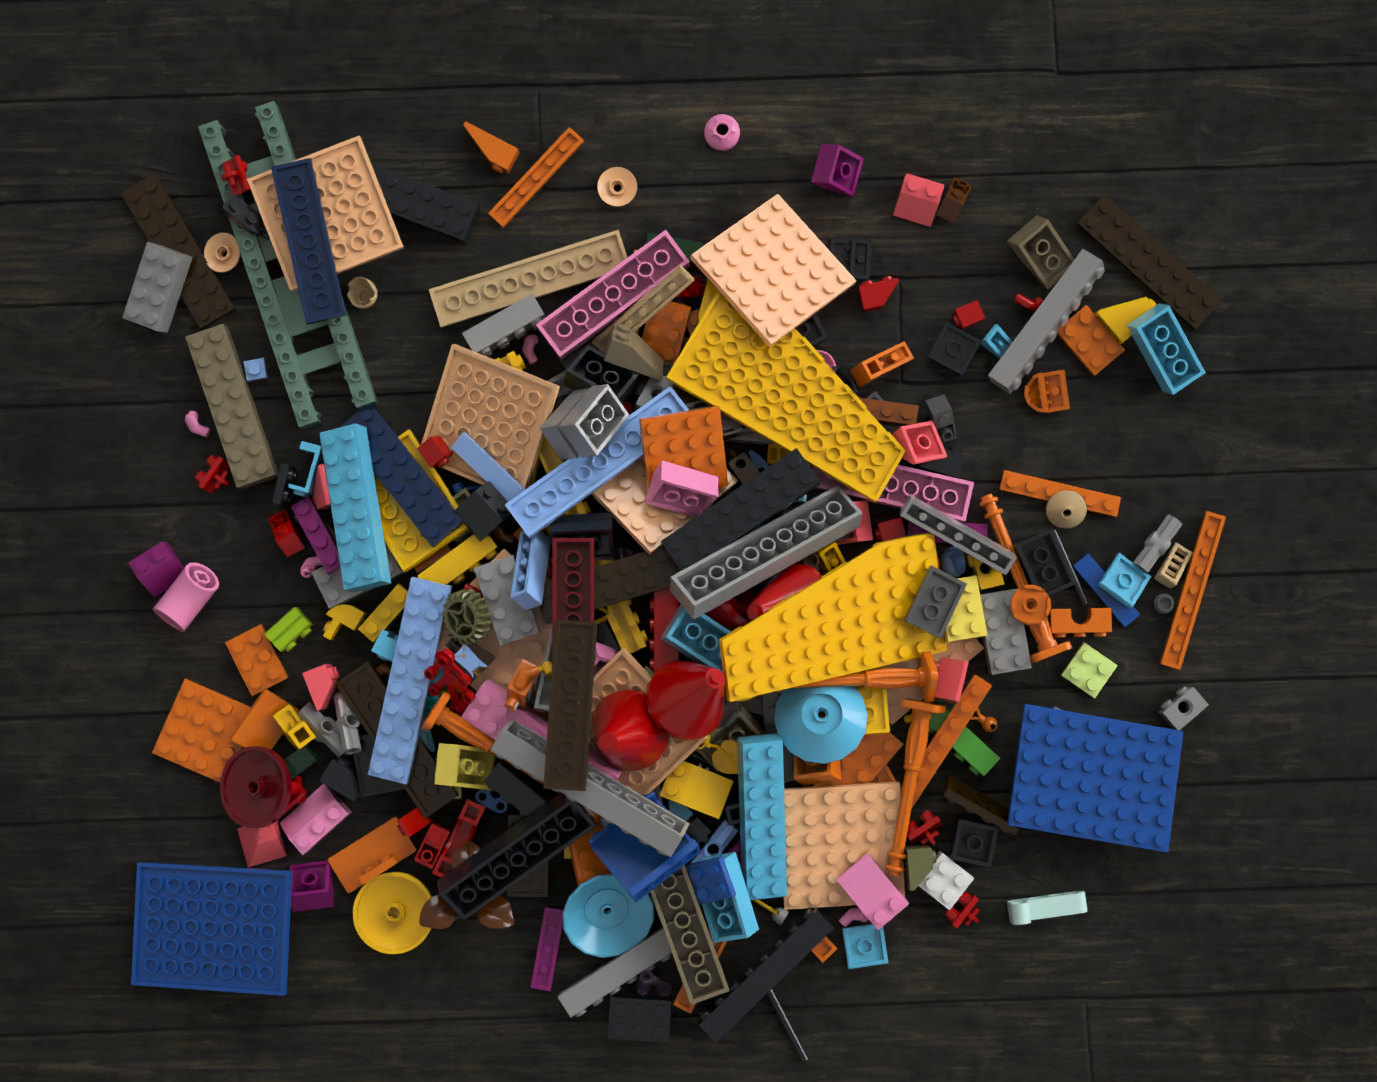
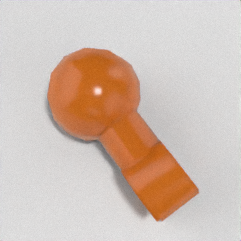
[970,708,998,733]

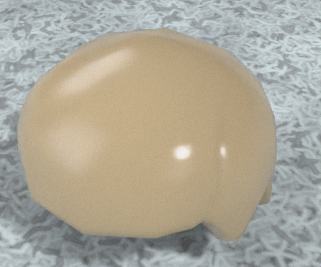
[347,277,378,309]

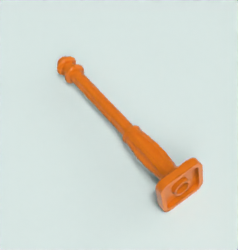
[979,494,1072,664]
[778,651,938,702]
[421,691,560,794]
[885,698,946,876]

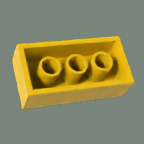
[418,534,500,586]

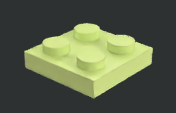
[1061,642,1118,698]

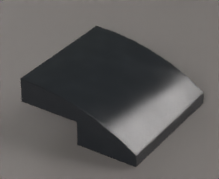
[829,238,872,280]

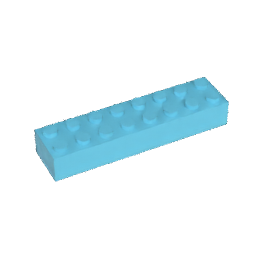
[320,423,391,592]
[737,733,787,900]

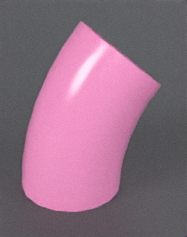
[153,563,219,632]

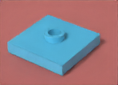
[1098,553,1151,609]
[842,924,888,969]

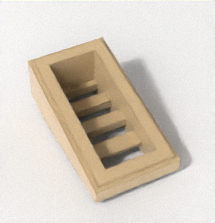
[1154,543,1192,589]

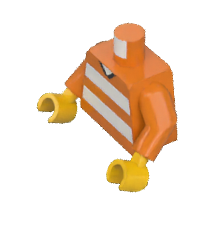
[504,659,552,712]

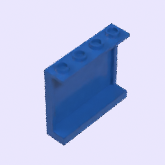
[588,791,701,903]

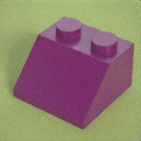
[811,144,864,196]
[128,541,184,597]
[290,860,334,912]

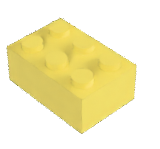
[944,576,987,643]
[434,743,495,790]

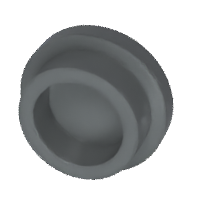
[1154,594,1174,614]

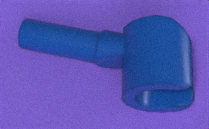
[452,482,481,494]

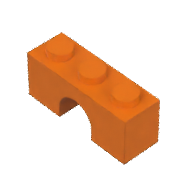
[1048,608,1112,637]

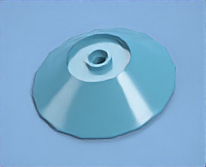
[774,686,868,764]
[563,874,654,958]

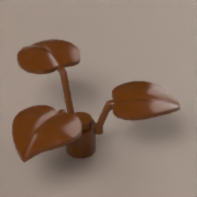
[419,841,514,930]

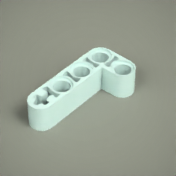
[1007,891,1088,925]

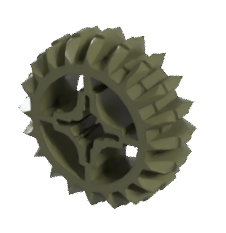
[442,589,493,645]

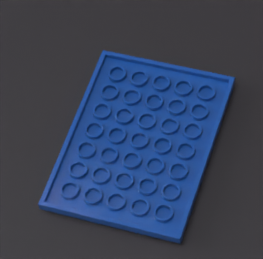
[1007,704,1183,853]
[131,862,292,996]

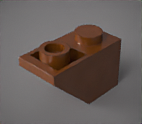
[936,177,972,223]

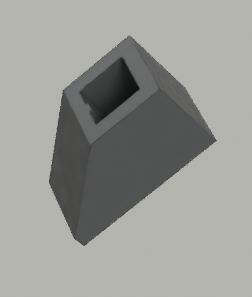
[925,395,957,443]

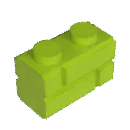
[265,607,313,652]

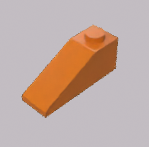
[464,121,520,174]
[850,341,914,388]

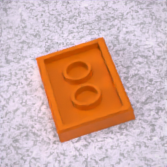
[230,688,299,749]

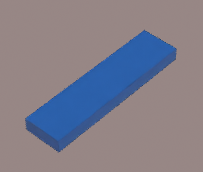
[1073,553,1140,627]

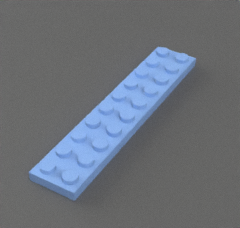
[505,386,689,538]
[368,577,452,784]

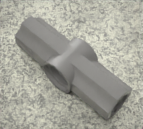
[1133,514,1182,573]
[334,693,361,755]
[297,702,344,758]

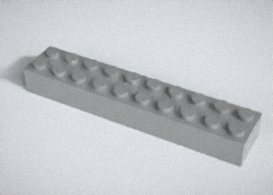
[670,485,862,620]
[491,719,689,857]

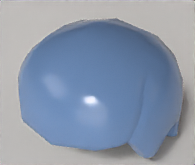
[940,546,966,577]

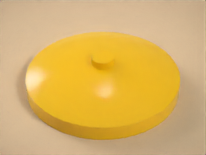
[353,872,432,954]

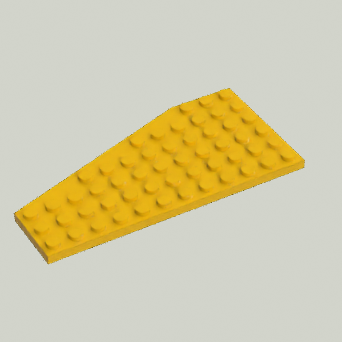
[666,290,906,503]
[719,532,947,702]

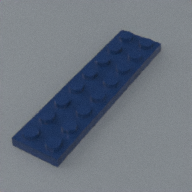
[271,158,347,325]
[339,404,463,547]

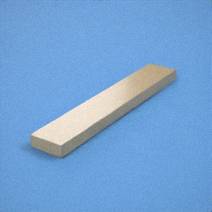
[592,264,694,354]

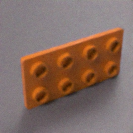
[328,817,417,893]

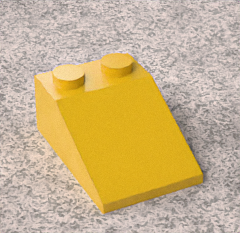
[660,761,734,819]

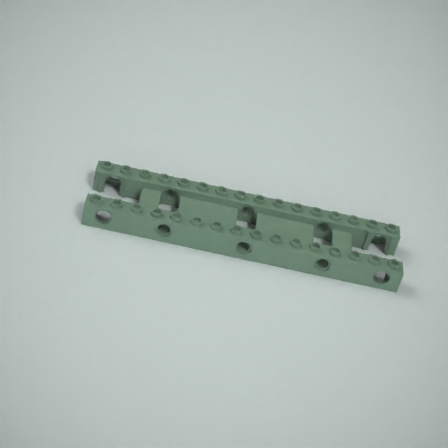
[198,101,378,430]

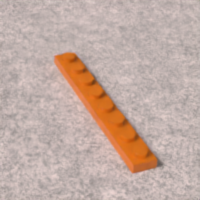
[1159,511,1226,670]
[900,674,992,807]

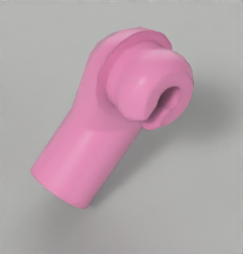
[522,334,539,365]
[185,411,210,438]
[300,556,322,578]
[839,908,869,927]

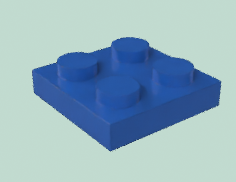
[685,856,736,905]

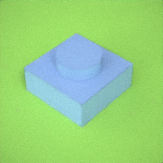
[244,358,268,382]

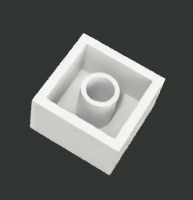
[919,851,974,910]

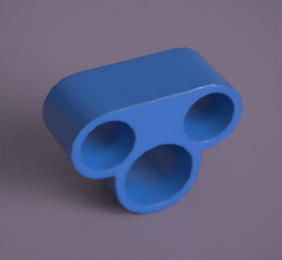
[475,789,508,813]

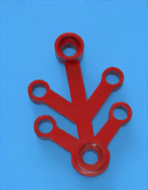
[424,648,476,716]

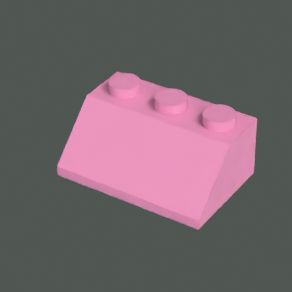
[645,461,718,517]
[280,784,352,855]

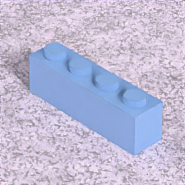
[510,530,551,610]

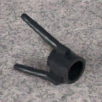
[832,364,857,393]

